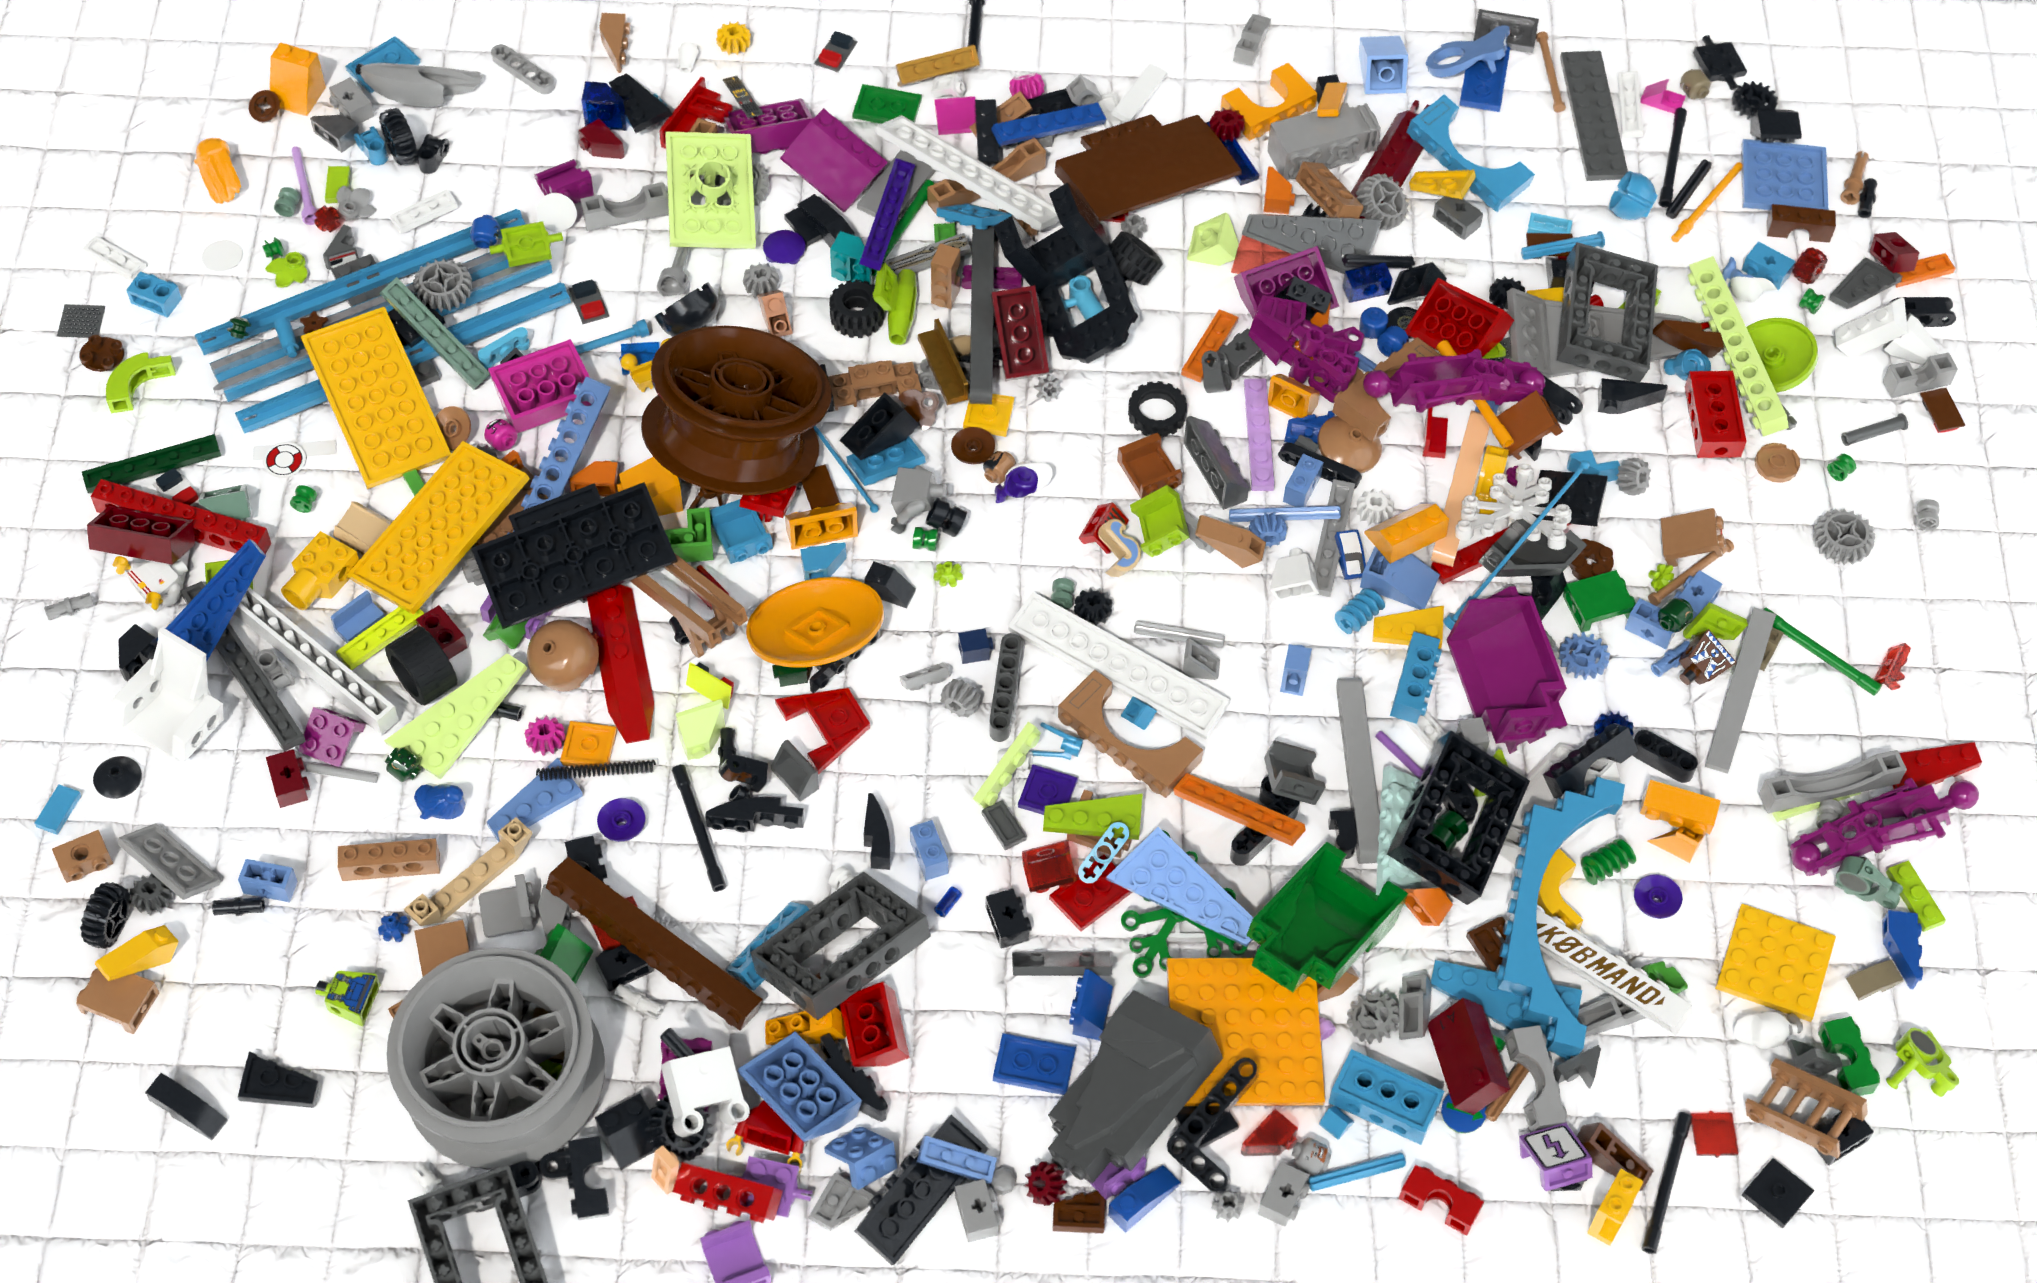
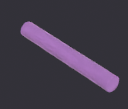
[1375,730,1424,779]

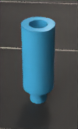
[274,317,299,358]

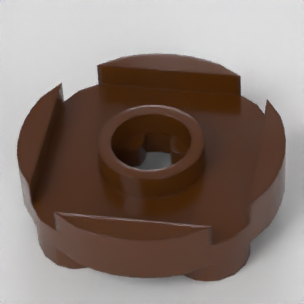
[1568,539,1614,580]

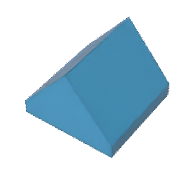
[1319,1106,1355,1140]

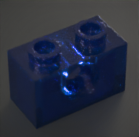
[1342,262,1393,303]

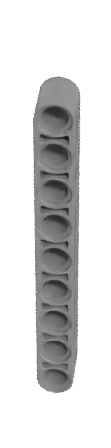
[1336,678,1380,864]

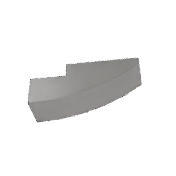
[1233,13,1271,66]
[1399,974,1432,1040]
[1577,995,1646,1036]

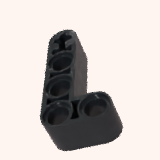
[1229,777,1300,866]

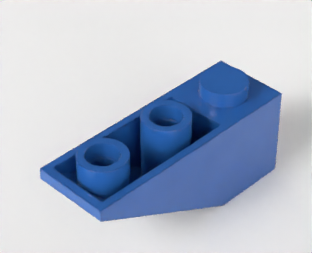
[1882,910,1923,990]

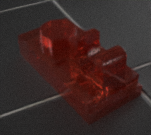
[1874,643,1911,691]

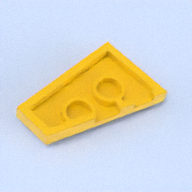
[1409,170,1476,199]
[1372,606,1444,649]

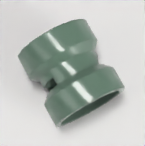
[273,187,301,217]
[1050,578,1075,609]

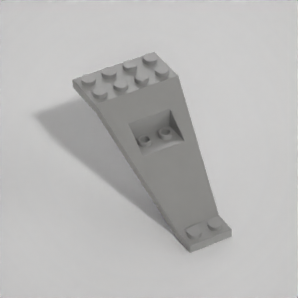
[1507,288,1696,378]

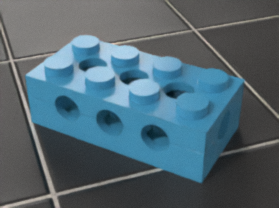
[1328,1049,1445,1145]

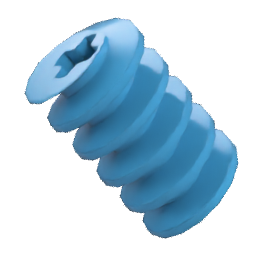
[1334,588,1385,634]

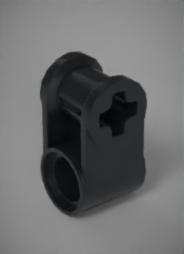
[417,134,450,174]

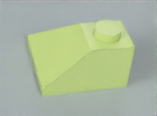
[1187,212,1239,266]
[676,699,725,760]

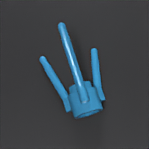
[1029,722,1084,760]

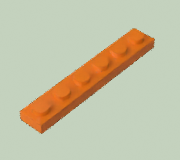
[1173,773,1306,847]

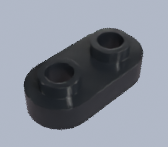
[539,1151,590,1180]

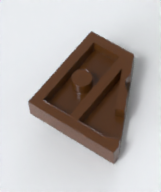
[1052,1191,1105,1234]

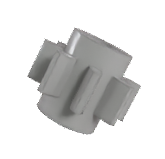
[1120,214,1147,239]
[1033,374,1062,403]
[462,557,484,586]
[1211,1188,1244,1223]

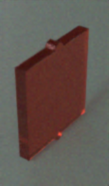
[1690,1111,1739,1158]

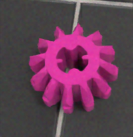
[1009,73,1045,99]
[524,715,566,756]

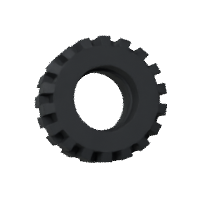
[1110,231,1163,286]
[829,280,884,338]

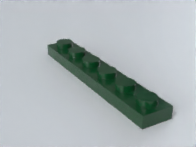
[81,434,221,494]

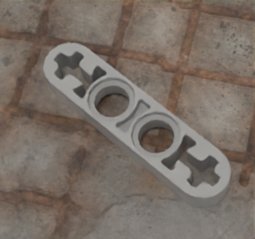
[491,44,555,95]

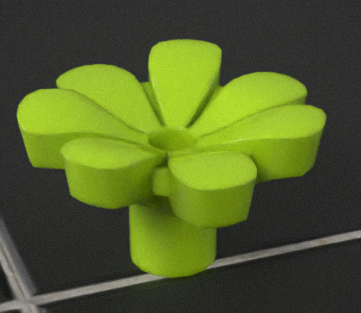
[933,561,963,587]
[1648,564,1674,592]

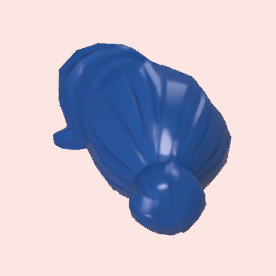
[414,784,466,820]

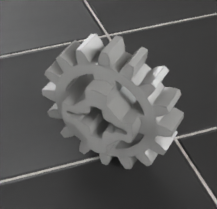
[1347,991,1399,1044]

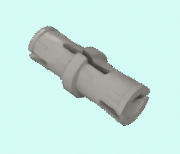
[44,592,94,621]

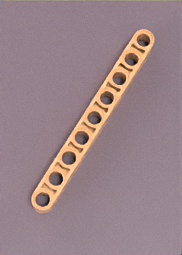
[1431,410,1490,567]

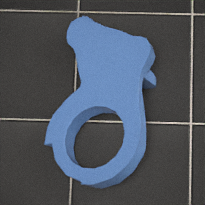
[1425,25,1510,77]

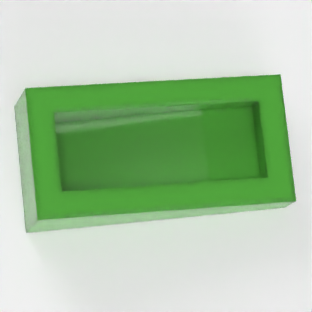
[403,469,425,496]

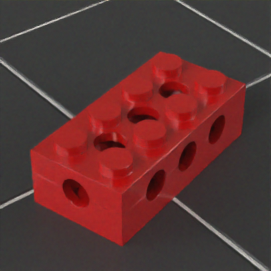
[1684,371,1747,458]

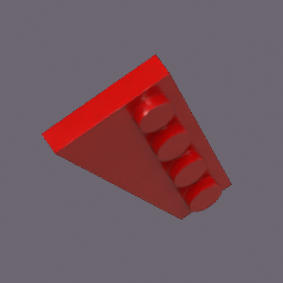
[1892,742,1982,792]

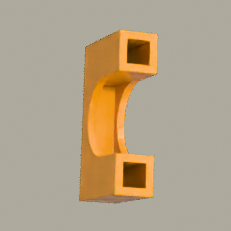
[1220,62,1318,141]

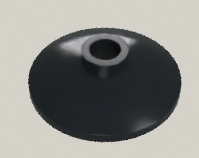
[93,756,142,799]

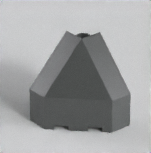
[1478,519,1587,577]

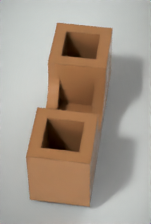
[931,243,960,309]

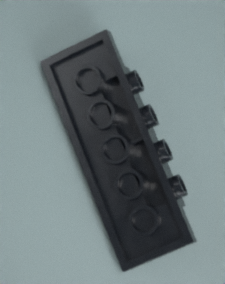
[854,1114,989,1266]

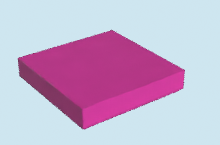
[934,96,976,135]

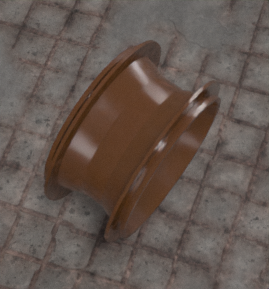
[641,325,832,495]

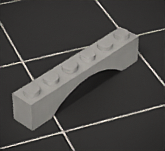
[1759,750,1907,814]

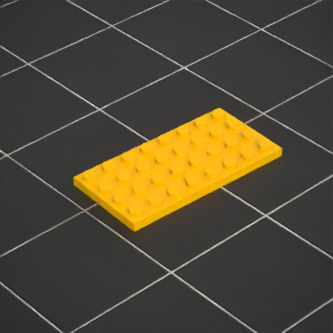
[301,306,451,489]
[347,441,530,615]

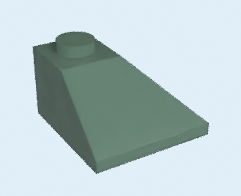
[199,484,251,522]

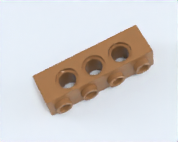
[1295,161,1364,218]
[337,838,440,881]

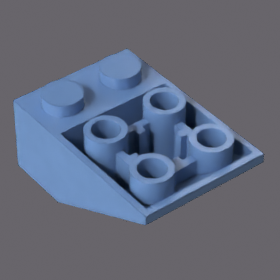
[1360,547,1440,610]

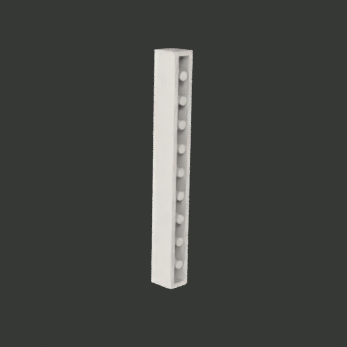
[234,587,399,736]

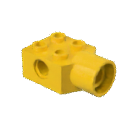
[281,531,359,610]

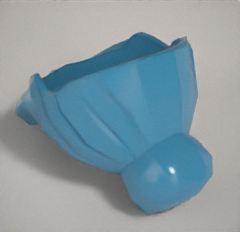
[1664,349,1711,381]

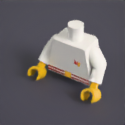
[112,556,188,613]

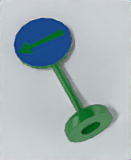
[1441,1034,1506,1134]

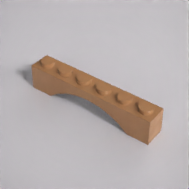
[927,138,1046,218]

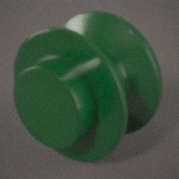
[227,317,252,339]

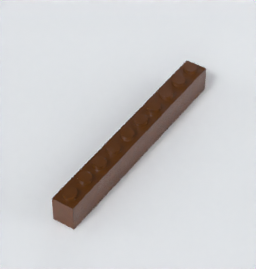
[545,857,763,1031]

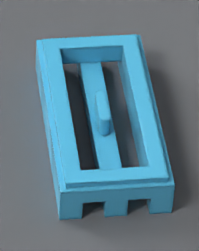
[1527,212,1573,234]

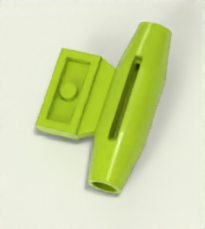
[873,263,917,345]

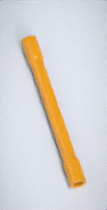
[1436,340,1514,448]

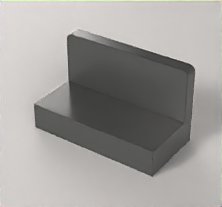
[1787,1039,1843,1076]

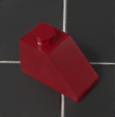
[578,119,625,159]

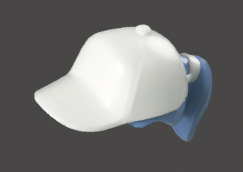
[1722,257,1777,302]

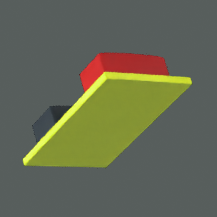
[686,662,734,709]

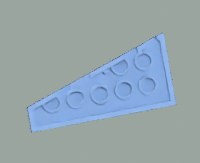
[1106,827,1253,947]

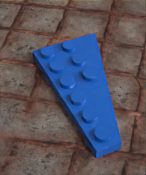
[156,539,266,661]

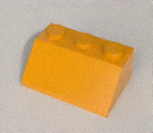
[785,502,858,550]
[1364,504,1449,564]
[1640,780,1721,834]

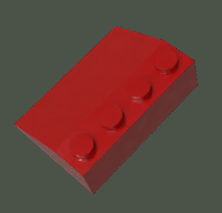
[1405,278,1515,358]

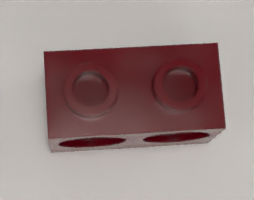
[416,605,468,659]

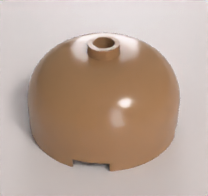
[527,620,599,692]

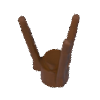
[689,487,723,509]

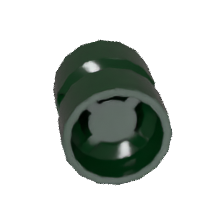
[1424,810,1469,854]

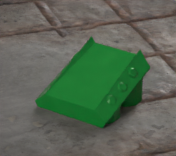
[534,923,594,984]

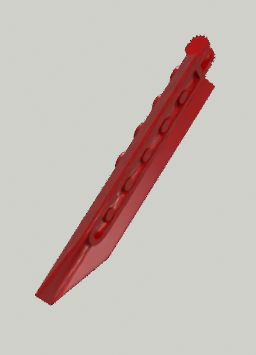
[587,584,655,744]

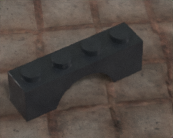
[1543,723,1639,799]

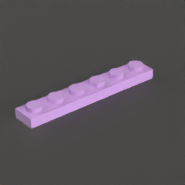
[1244,379,1274,491]

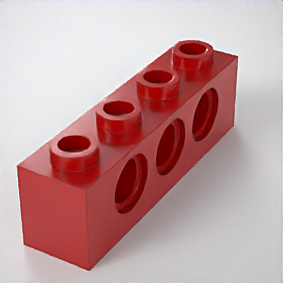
[672,1162,783,1224]

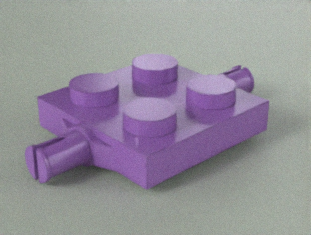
[727,1156,813,1218]

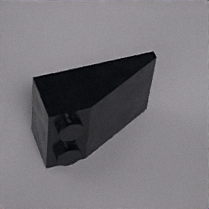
[839,392,919,460]

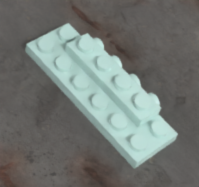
[1376,766,1422,908]

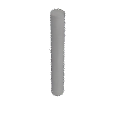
[306,762,378,783]

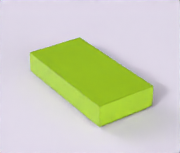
[324,166,350,203]

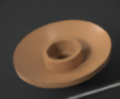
[435,406,471,450]

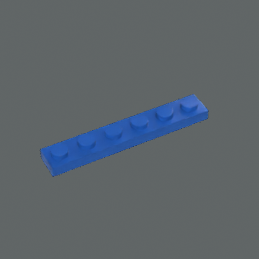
[991,102,1107,146]

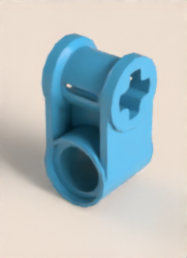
[354,126,388,165]

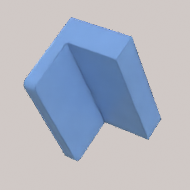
[330,590,385,643]

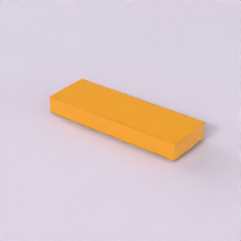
[1317,82,1347,117]

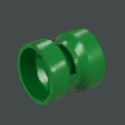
[912,527,938,552]

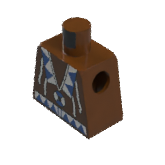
[1679,629,1737,685]

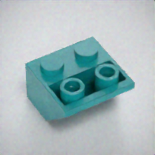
[830,231,872,285]

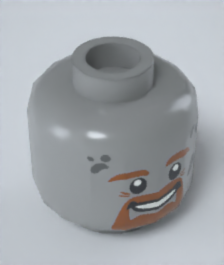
[1291,1137,1331,1175]

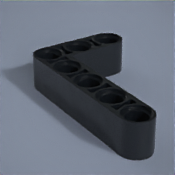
[1167,1058,1259,1194]

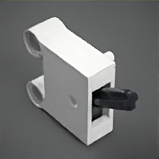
[660,1028,750,1137]

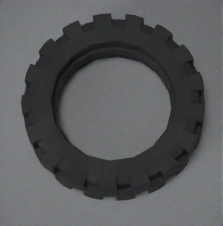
[1128,381,1187,438]

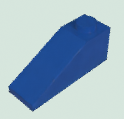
[1108,1165,1181,1233]

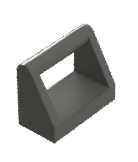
[771,739,819,802]

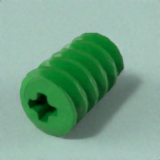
[1581,838,1637,885]

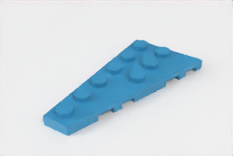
[1431,960,1582,1061]

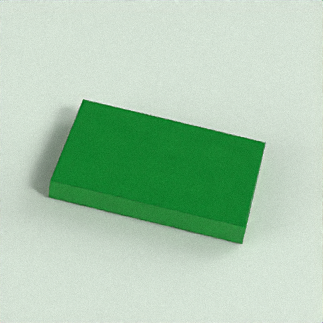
[852,84,922,124]

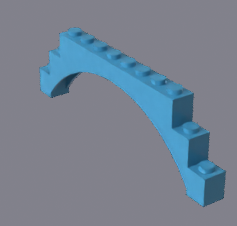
[1495,777,1625,1057]

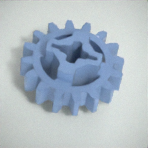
[1558,632,1610,680]

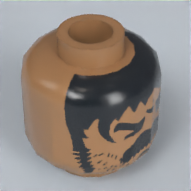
[983,451,1016,484]

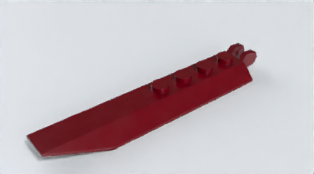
[1351,99,1430,218]

